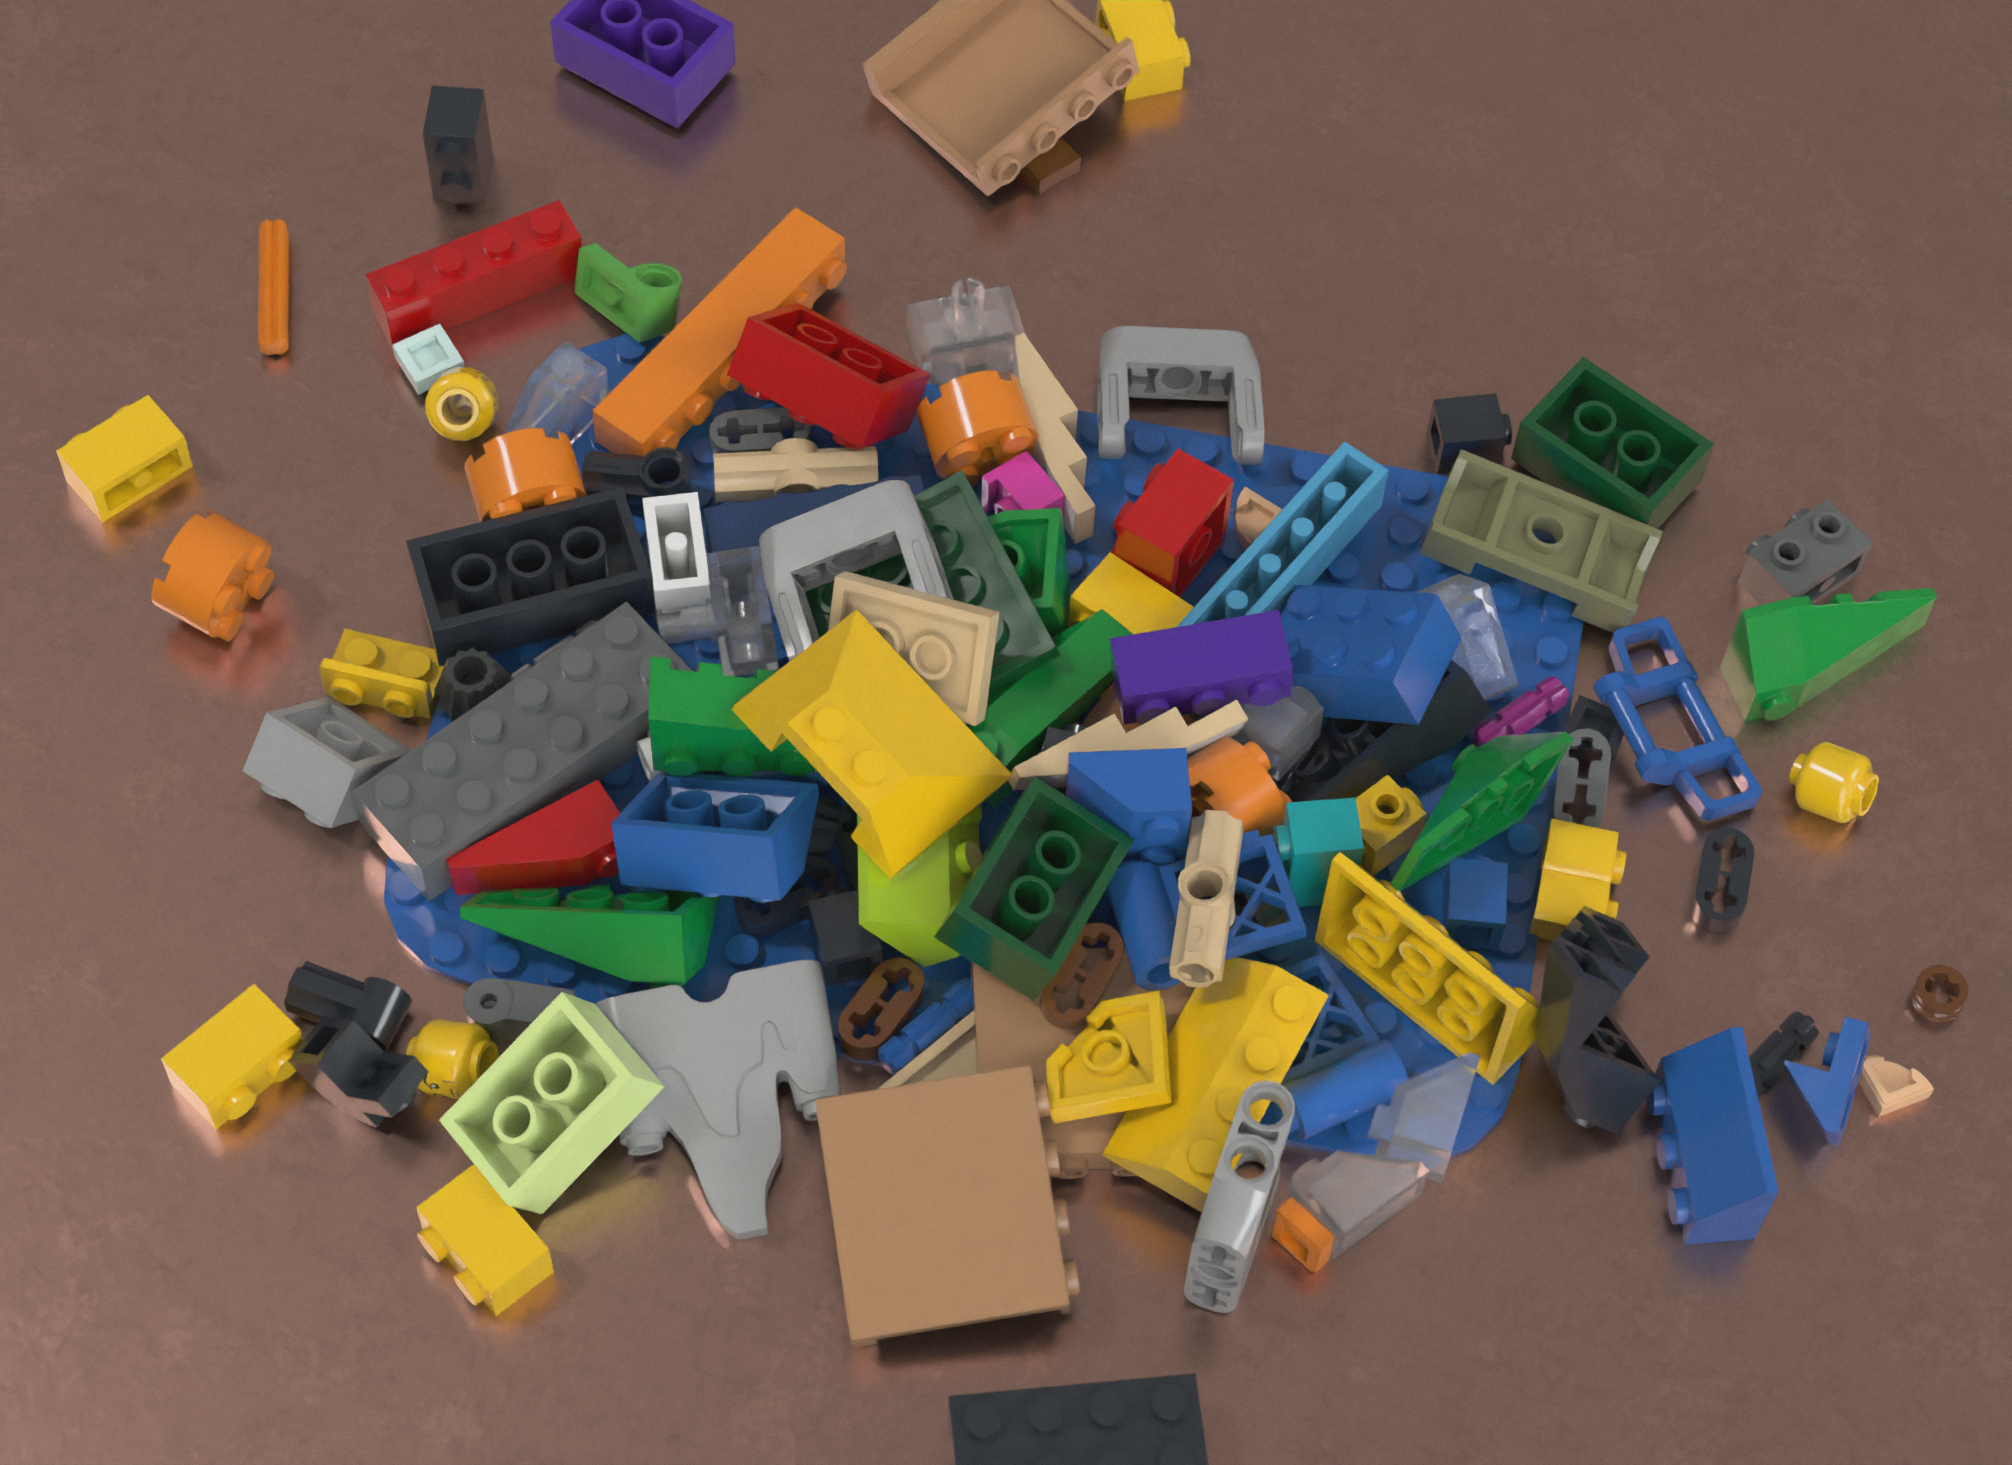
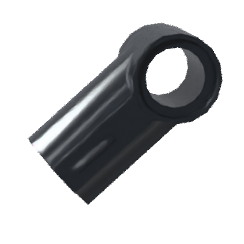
[582,447,694,505]
[284,961,412,1052]

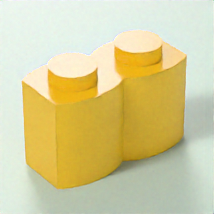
[1529,818,1626,941]

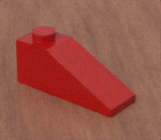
[445,780,620,895]

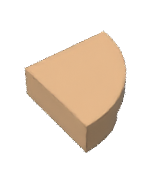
[1234,486,1283,550]
[1859,1055,1934,1117]

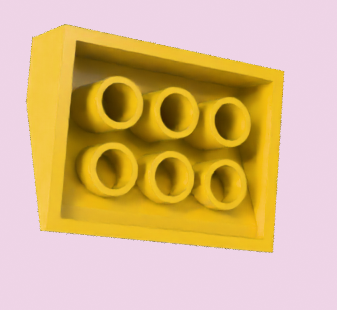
[1315,852,1539,1085]

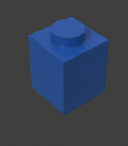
[1441,855,1508,950]

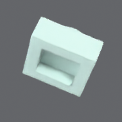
[392,324,465,395]

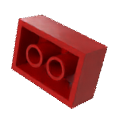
[727,302,931,449]

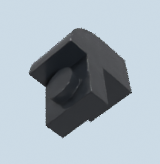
[288,1016,429,1127]

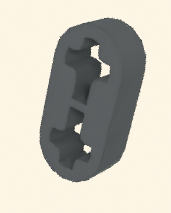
[709,407,812,455]
[1552,728,1611,828]

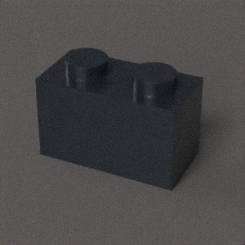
[422,85,493,203]

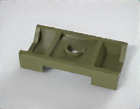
[1419,449,1663,633]

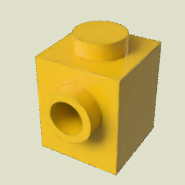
[1356,775,1427,876]

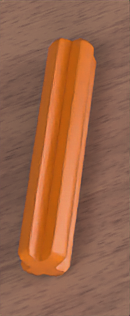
[258,219,289,356]

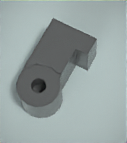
[463,978,576,1045]

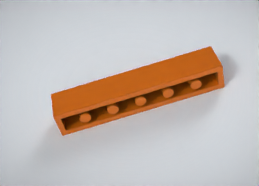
[592,207,847,456]

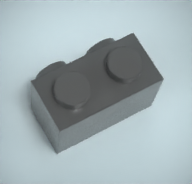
[1738,499,1873,605]

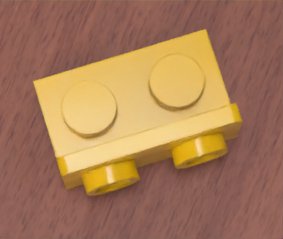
[319,628,444,719]

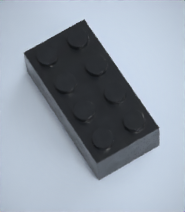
[406,487,655,667]
[947,1373,1208,1465]

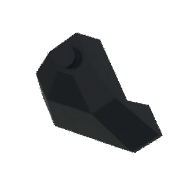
[1535,906,1660,1134]

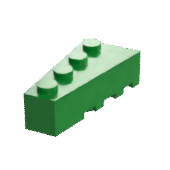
[648,656,817,776]

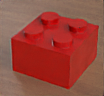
[1111,448,1234,598]

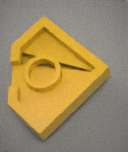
[1046,991,1172,1123]

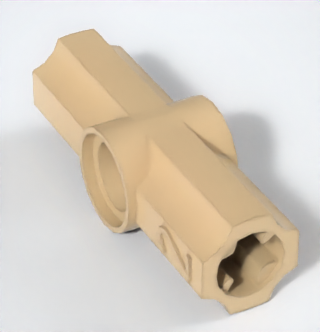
[713,438,879,502]
[1169,810,1244,988]

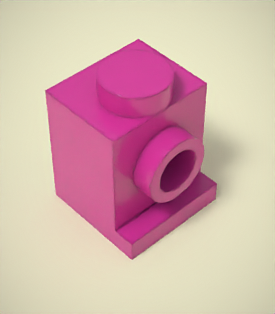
[981,451,1065,515]

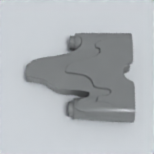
[595,960,841,1240]

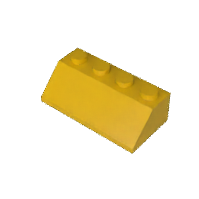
[1102,957,1329,1212]

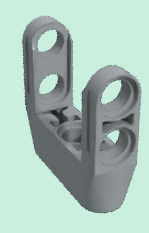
[1097,326,1264,465]
[759,480,954,661]
[1184,1081,1295,1313]

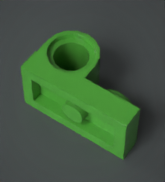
[574,243,682,343]

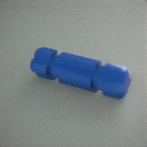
[878,984,974,1076]

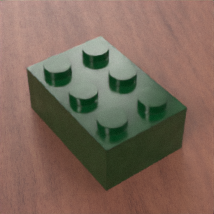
[1511,357,1714,529]
[934,777,1134,1001]

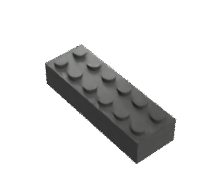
[352,602,693,902]

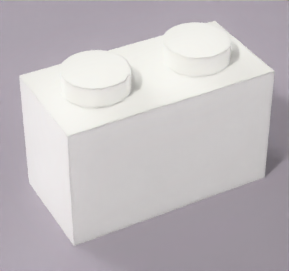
[642,492,713,626]

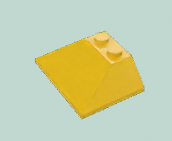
[732,609,1011,879]

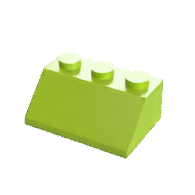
[857,804,982,967]

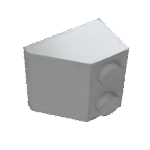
[242,697,412,828]

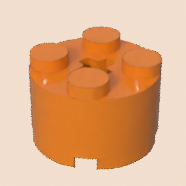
[917,370,1039,487]
[464,428,587,522]
[151,509,275,641]
[1187,736,1292,841]

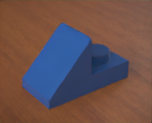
[1783,1017,1871,1147]

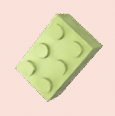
[439,992,665,1214]

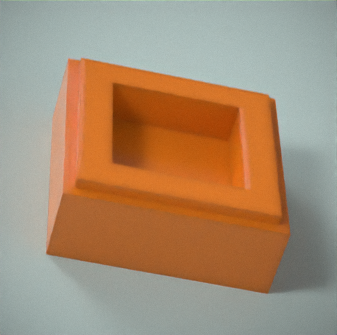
[1272,1197,1335,1273]

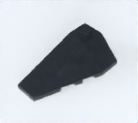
[1275,659,1492,802]

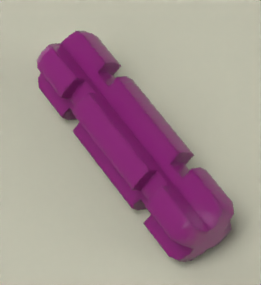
[1472,676,1569,747]

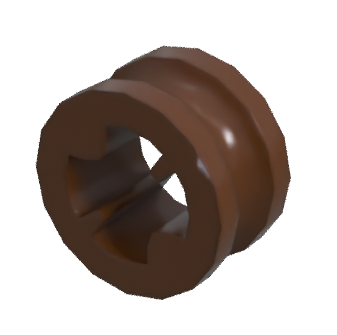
[1912,965,1969,1022]

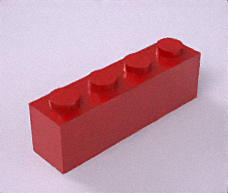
[365,200,582,349]

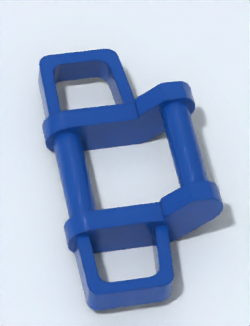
[1593,617,1762,821]

